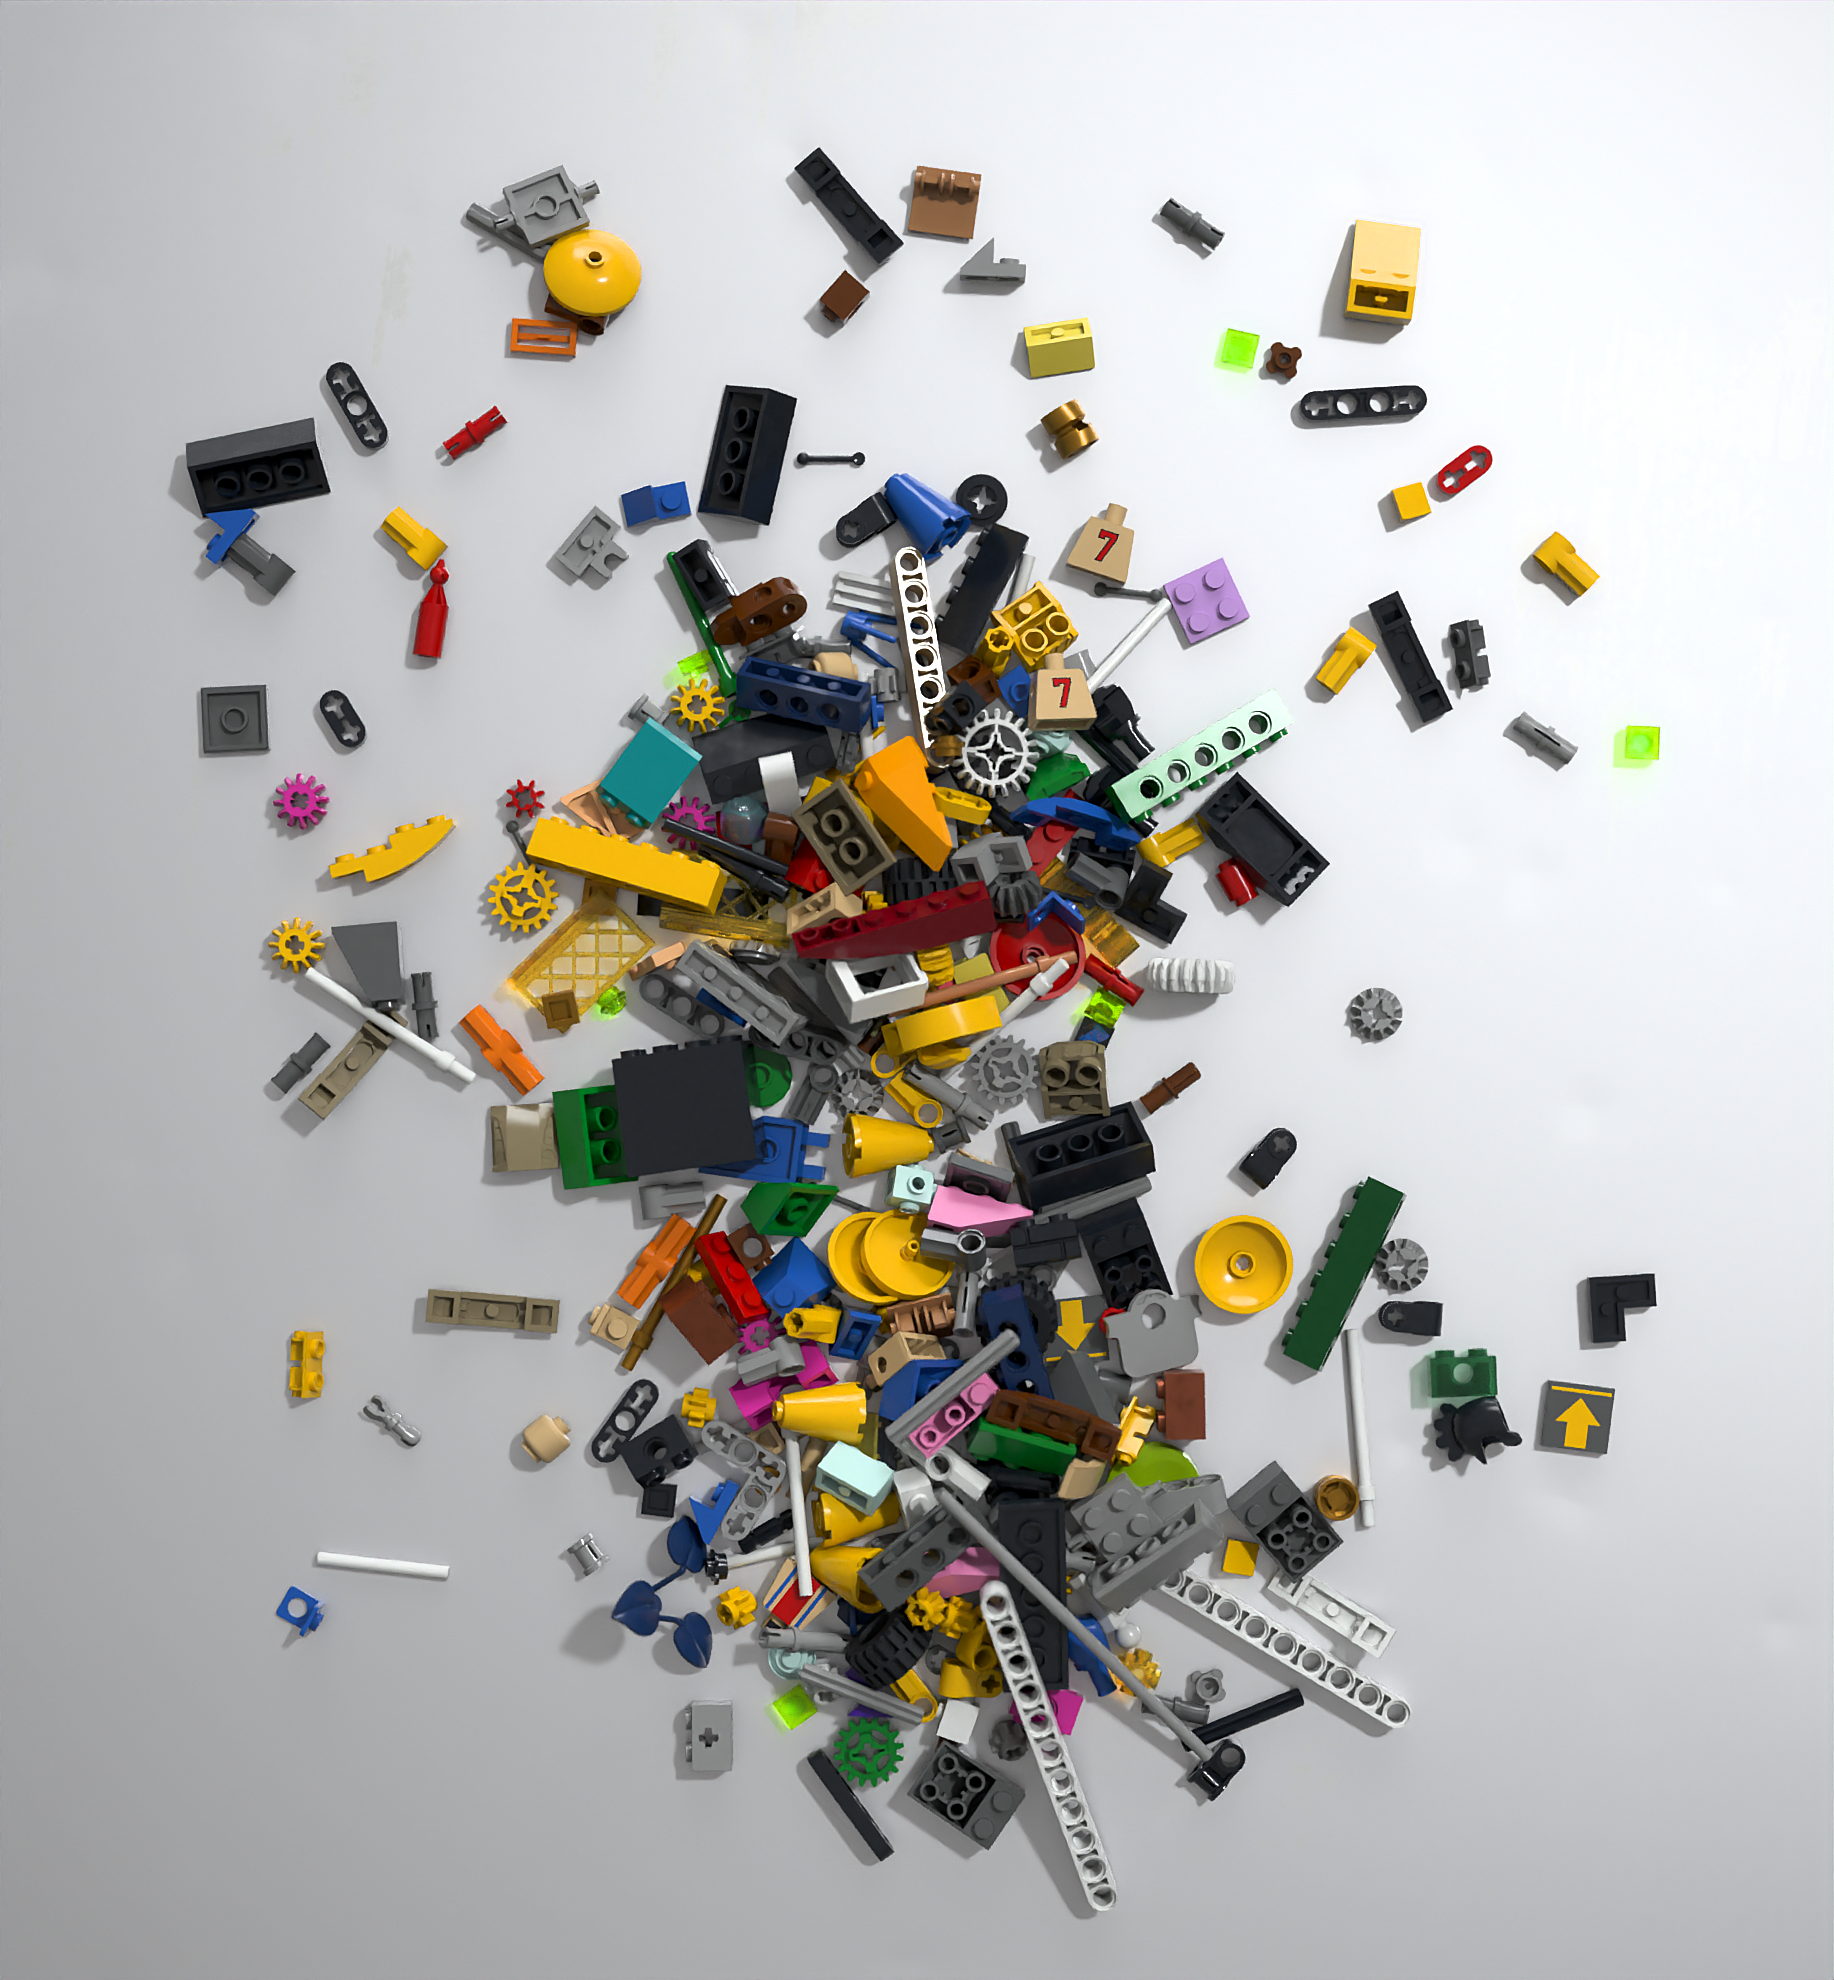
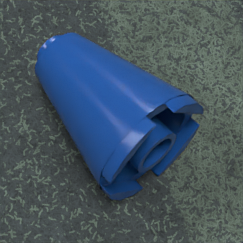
[884,473,972,562]

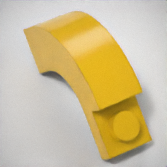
[881,995,1003,1058]

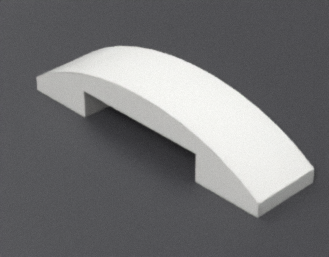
[1267,1568,1397,1659]

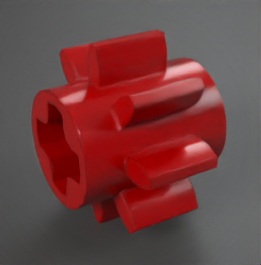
[506,779,546,819]

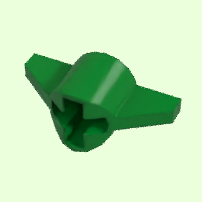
[718,699,751,728]

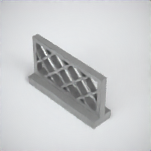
[675,939,816,1046]

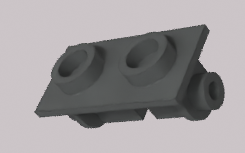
[1450,619,1491,689]
[738,624,809,663]

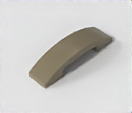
[298,1008,409,1120]
[425,1289,560,1333]

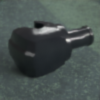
[1091,683,1155,762]
[1082,765,1159,839]

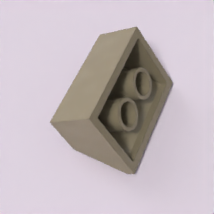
[791,778,897,896]

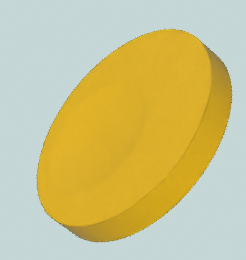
[861,1208,955,1300]

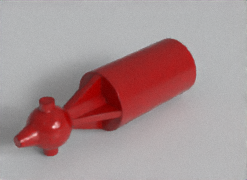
[412,559,449,659]

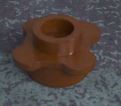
[1266,342,1302,378]

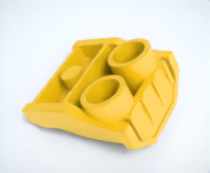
[989,581,1079,673]

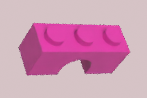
[728,1339,839,1432]

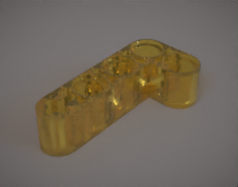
[1038,856,1140,969]

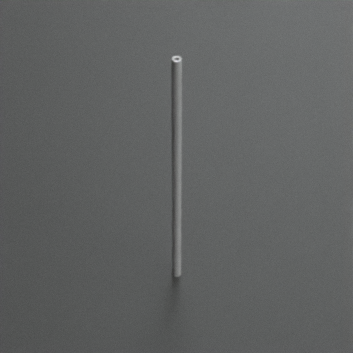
[934,1488,1213,1762]

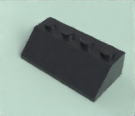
[698,385,797,526]
[186,417,331,518]
[934,523,1029,658]
[692,713,836,805]
[1007,1101,1156,1210]

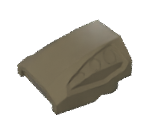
[1039,1040,1110,1119]
[491,1103,559,1172]

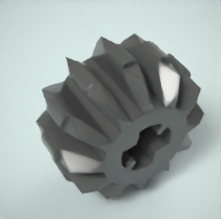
[987,870,1043,918]

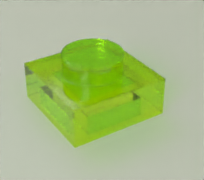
[1220,328,1260,369]
[677,649,713,678]
[1624,725,1660,760]
[1084,986,1126,1029]
[772,1683,818,1730]

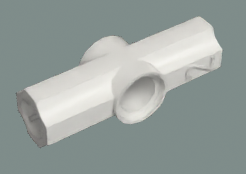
[895,1436,992,1504]

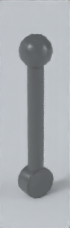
[1094,582,1162,602]
[506,820,541,883]
[808,1182,871,1212]

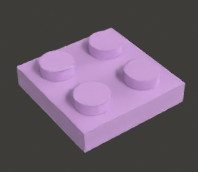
[1163,557,1250,645]

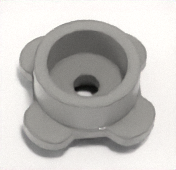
[1191,1668,1226,1704]

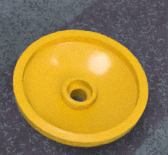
[543,229,641,317]
[826,1212,901,1305]
[1194,1215,1293,1314]

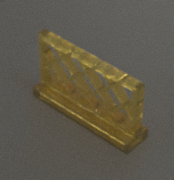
[659,847,799,949]
[506,886,655,1034]

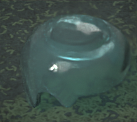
[720,796,769,845]

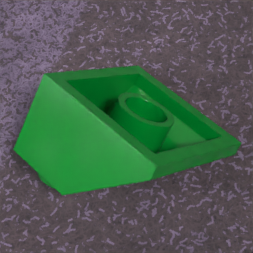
[740,1182,840,1237]

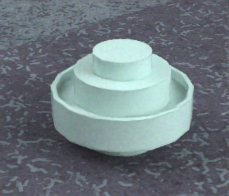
[768,1648,816,1680]

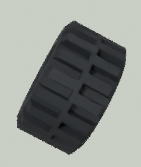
[882,857,959,906]
[975,1271,1058,1359]
[845,1602,933,1689]

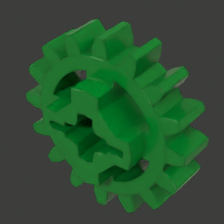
[833,1717,904,1787]

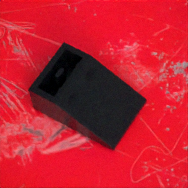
[1076,1197,1173,1312]

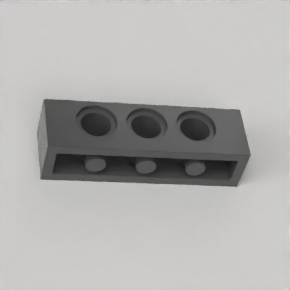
[857,1488,992,1613]

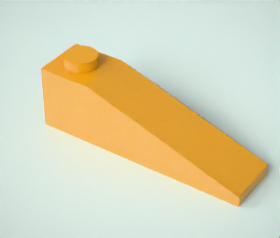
[854,736,953,871]

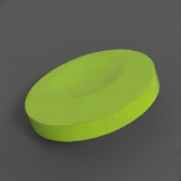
[1106,1441,1200,1487]

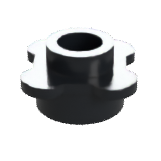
[704,1549,728,1585]

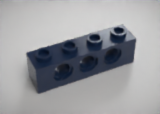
[736,656,871,734]
[978,1284,1055,1400]

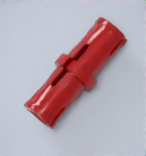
[442,405,507,460]
[1083,953,1145,1007]

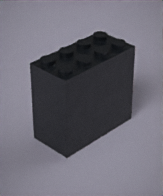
[611,1035,769,1177]

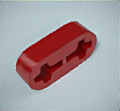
[1436,445,1493,496]

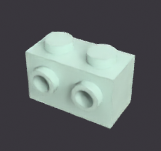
[815,1440,894,1517]

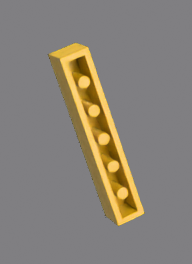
[526,816,727,915]

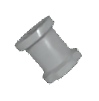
[628,693,671,726]
[567,1533,610,1576]

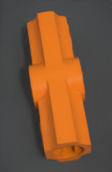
[458,1004,545,1096]
[617,1213,697,1309]

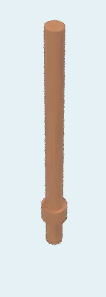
[888,950,1078,1018]

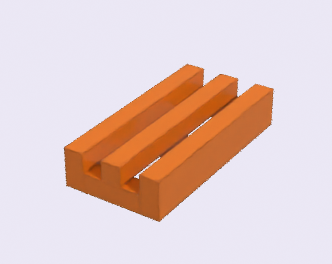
[510,318,578,357]

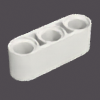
[759,752,802,817]

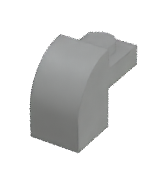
[949,832,1033,886]

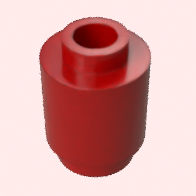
[1214,857,1260,908]

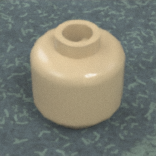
[807,652,858,680]
[521,1414,571,1463]

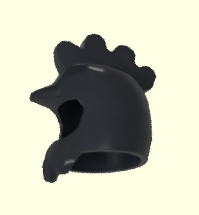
[1434,1395,1522,1465]

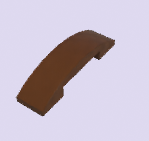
[985,1389,1122,1461]

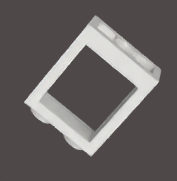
[825,952,929,1024]

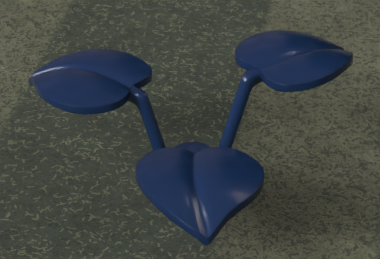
[611,1515,712,1669]

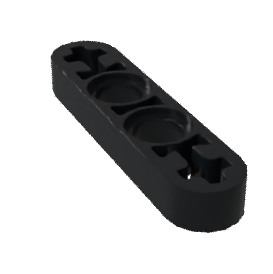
[1299,385,1427,423]
[807,1748,895,1862]

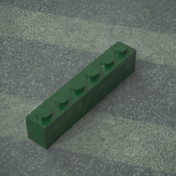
[1281,1176,1407,1372]

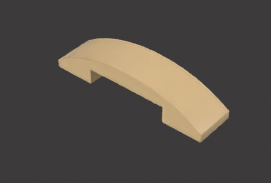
[1058,1453,1107,1498]

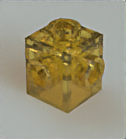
[1112,1647,1162,1697]

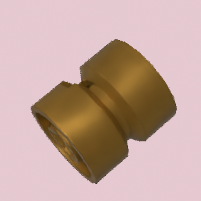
[1040,399,1100,460]
[1313,1474,1359,1521]

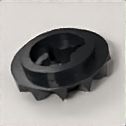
[956,474,1008,527]

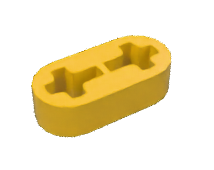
[933,786,992,825]

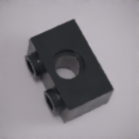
[617,1414,700,1489]

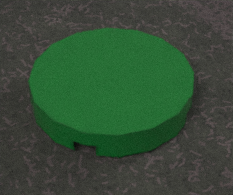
[753,1045,793,1108]

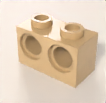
[787,882,862,940]

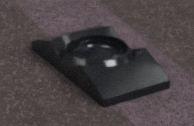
[1195,772,1330,907]

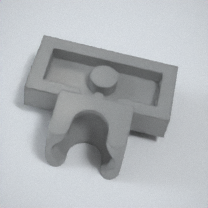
[554,506,629,581]

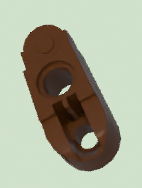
[710,577,808,647]

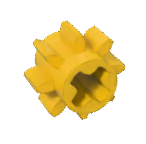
[680,1387,717,1429]
[716,1586,757,1630]
[904,1586,947,1631]
[937,1595,976,1639]

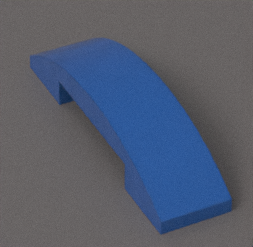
[1010,797,1140,852]

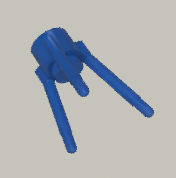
[840,610,922,668]

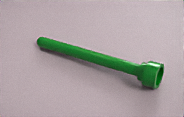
[666,551,737,699]

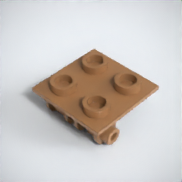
[908,165,982,239]
[886,1292,955,1339]

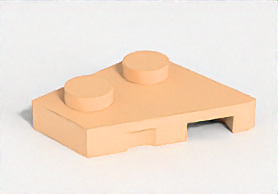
[560,777,645,839]
[627,942,687,982]

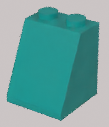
[595,717,703,830]

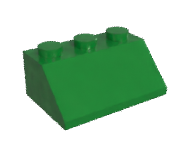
[552,1084,639,1190]
[966,1408,1077,1477]

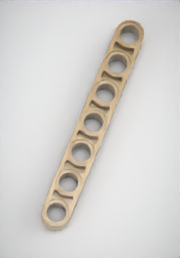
[889,547,955,774]

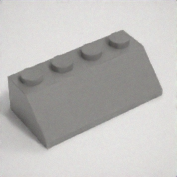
[1092,1497,1224,1612]

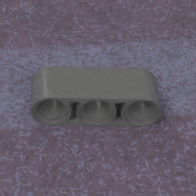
[639,974,725,1039]
[748,1024,847,1065]

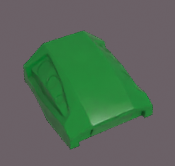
[1019,752,1091,802]

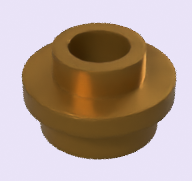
[932,736,965,756]

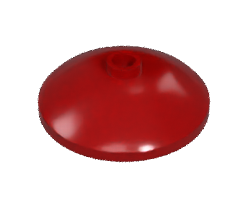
[988,909,1086,1002]

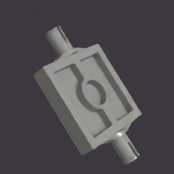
[493,165,600,250]
[1066,1472,1167,1562]

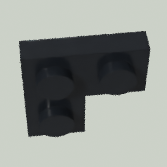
[1114,858,1188,944]
[1587,1273,1657,1343]

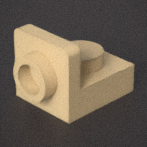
[588,1302,641,1350]

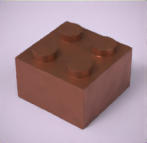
[659,1275,740,1365]
[1156,1369,1206,1440]

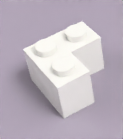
[893,1465,955,1534]

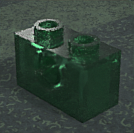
[1427,1348,1498,1398]

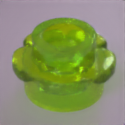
[596,986,626,1016]

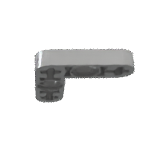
[701,1419,787,1541]

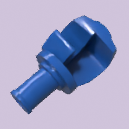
[1068,1613,1117,1697]

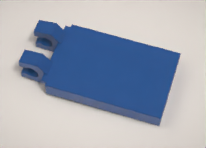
[698,1115,831,1183]

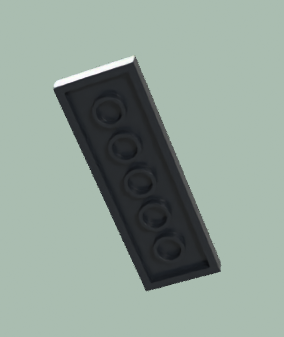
[997,1497,1069,1693]

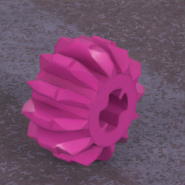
[273,773,330,830]
[661,796,716,851]
[736,1309,788,1355]

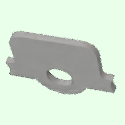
[1103,1289,1202,1378]

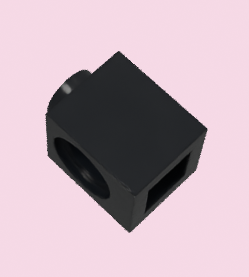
[927,680,987,736]

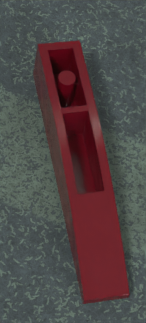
[791,880,997,959]

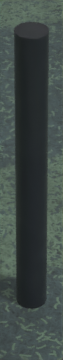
[663,817,790,877]

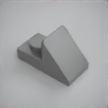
[960,237,1026,283]

